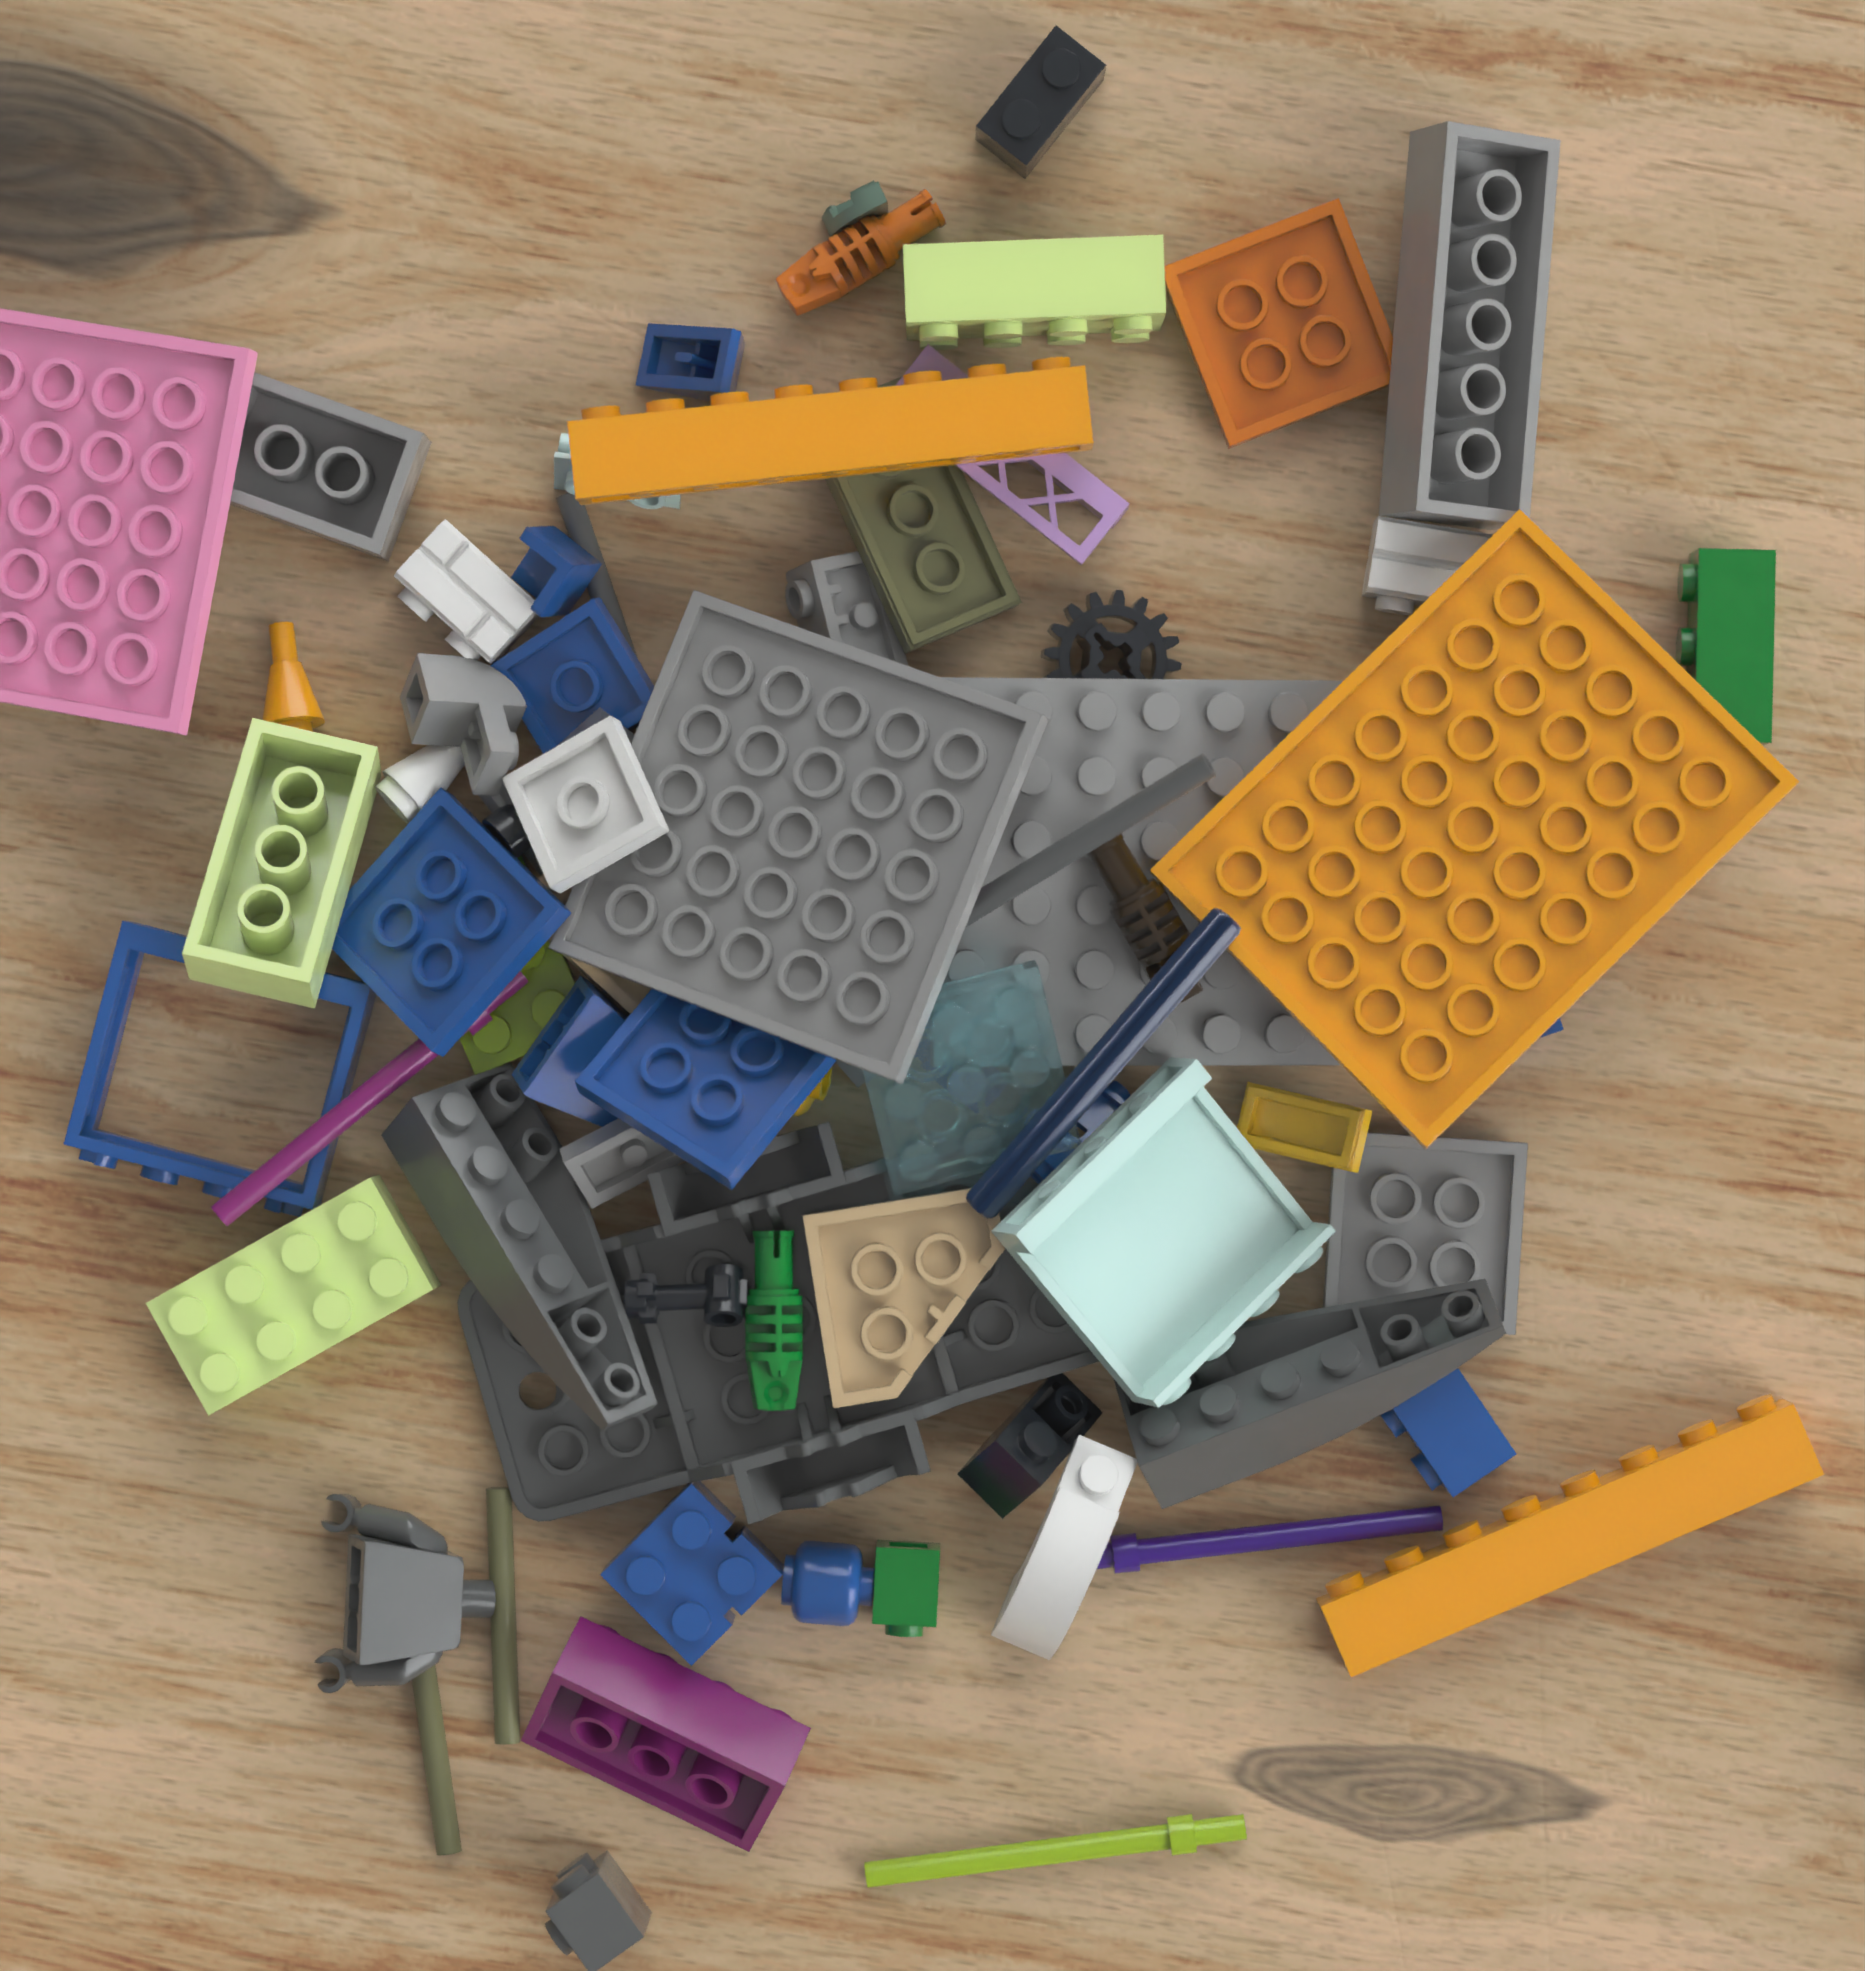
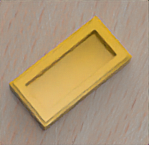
[1237,1082,1372,1173]

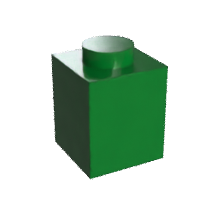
[872,1540,940,1637]

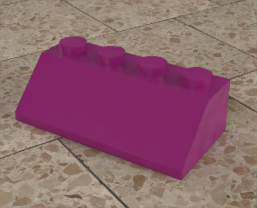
[520,1616,811,1852]

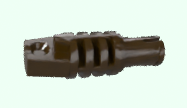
[1087,833,1203,1002]

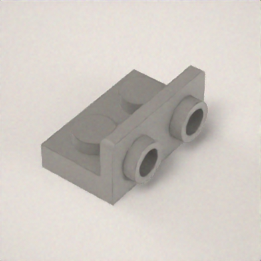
[785,551,908,666]

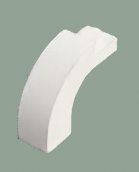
[991,1435,1137,1660]

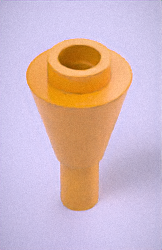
[262,621,325,732]

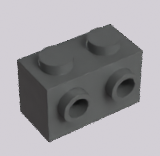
[545,1850,652,1971]

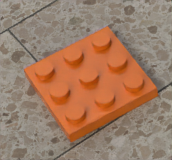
[1165,198,1393,449]

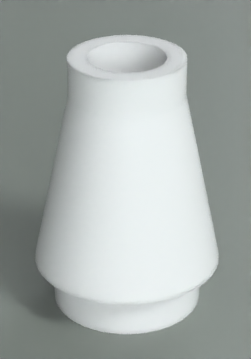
[375,745,465,824]

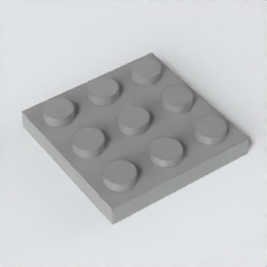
[1323,1132,1528,1335]

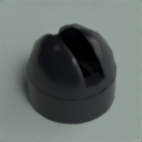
[482,804,531,858]

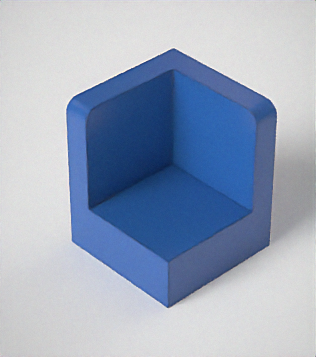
[511,526,603,617]

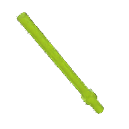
[864,1814,1247,1888]

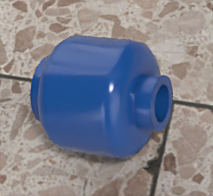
[781,1541,875,1626]

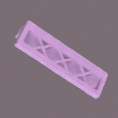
[895,344,1130,565]

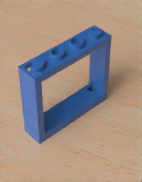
[64,921,376,1217]

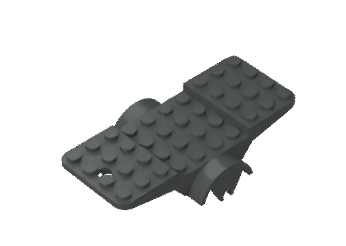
[457,1114,1099,1524]

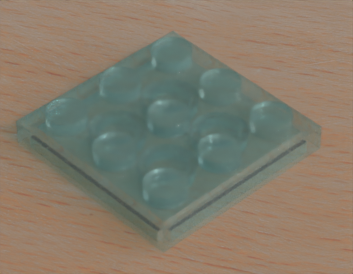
[862,960,1081,1196]

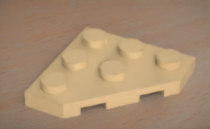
[803,1188,1005,1408]

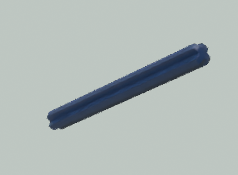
[966,908,1241,1219]

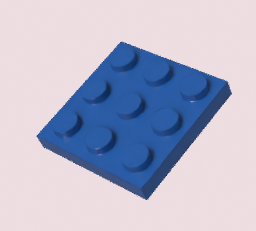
[332,787,572,1057]
[575,989,837,1190]

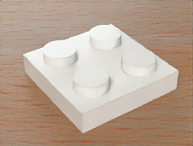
[502,715,670,894]

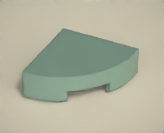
[821,180,888,237]

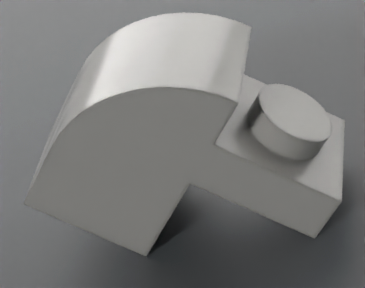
[400,653,527,796]

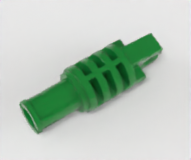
[745,1231,803,1411]

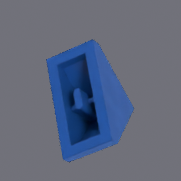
[635,323,745,401]

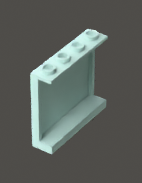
[991,1057,1336,1408]

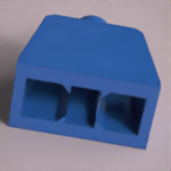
[511,975,628,1127]

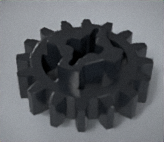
[1041,590,1182,679]

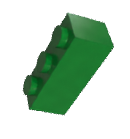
[1676,548,1776,746]

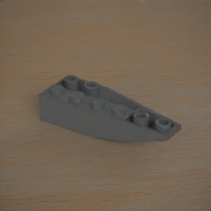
[381,1062,657,1430]
[1113,1279,1506,1509]

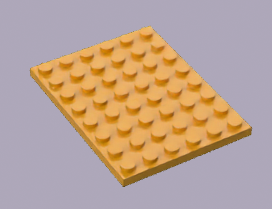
[1150,509,1799,1150]

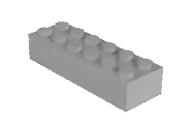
[1379,121,1561,530]

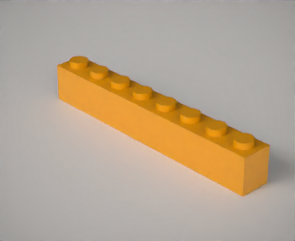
[567,357,1093,505]
[1316,1394,1824,1677]

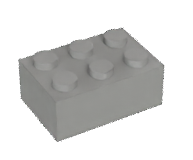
[230,372,432,562]

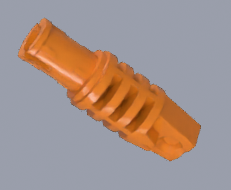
[776,189,946,316]

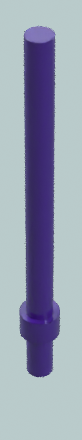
[1096,1505,1443,1574]

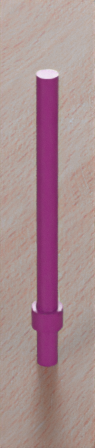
[211,971,529,1226]

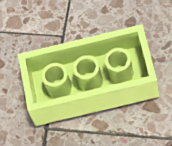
[903,235,1166,350]
[182,718,382,1009]
[145,1174,441,1416]

